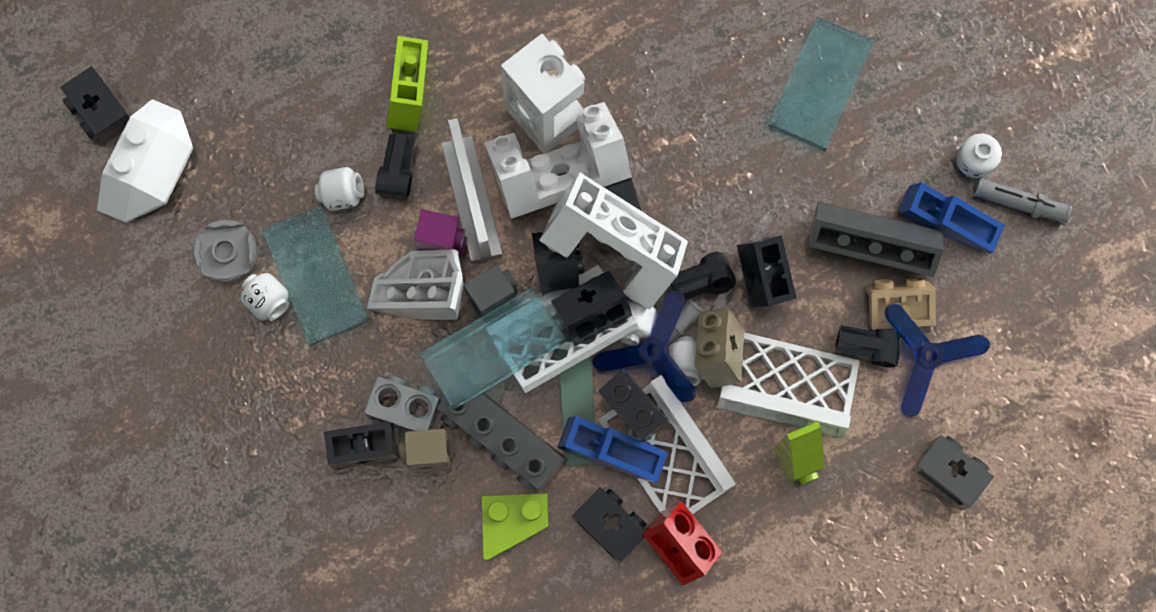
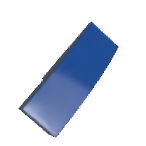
[898,182,1005,254]
[557,416,668,483]

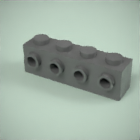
[808,201,944,277]
[437,377,567,491]

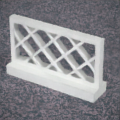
[442,118,503,264]
[486,265,639,393]
[716,333,860,438]
[598,375,737,514]

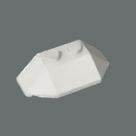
[97,100,193,224]
[367,249,464,320]

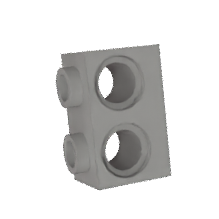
[364,375,441,432]

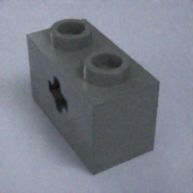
[464,264,518,325]
[911,435,994,510]

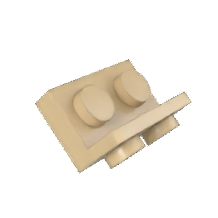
[865,277,936,330]

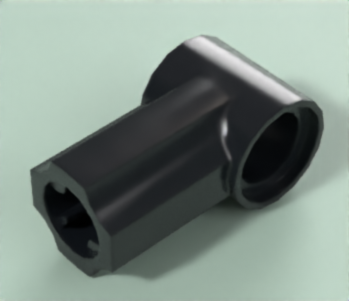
[375,133,417,199]
[670,251,736,303]
[835,325,903,368]

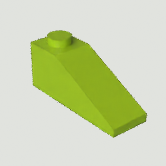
[385,36,428,132]
[775,421,825,485]

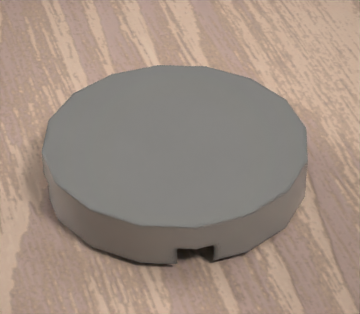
[192,220,258,284]

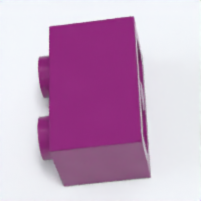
[414,209,467,256]

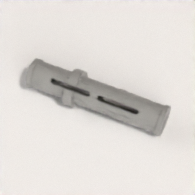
[973,178,1072,225]

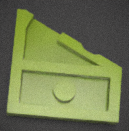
[482,494,549,561]

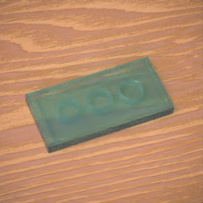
[768,17,874,151]
[262,206,370,346]
[419,287,566,410]

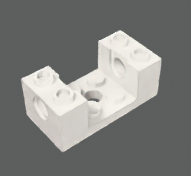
[501,34,585,154]
[484,102,632,219]
[539,172,688,310]

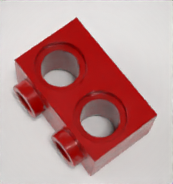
[642,501,723,586]

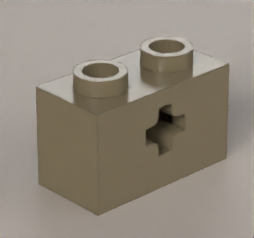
[695,307,744,389]
[399,429,452,473]

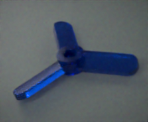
[592,291,696,402]
[885,304,990,417]

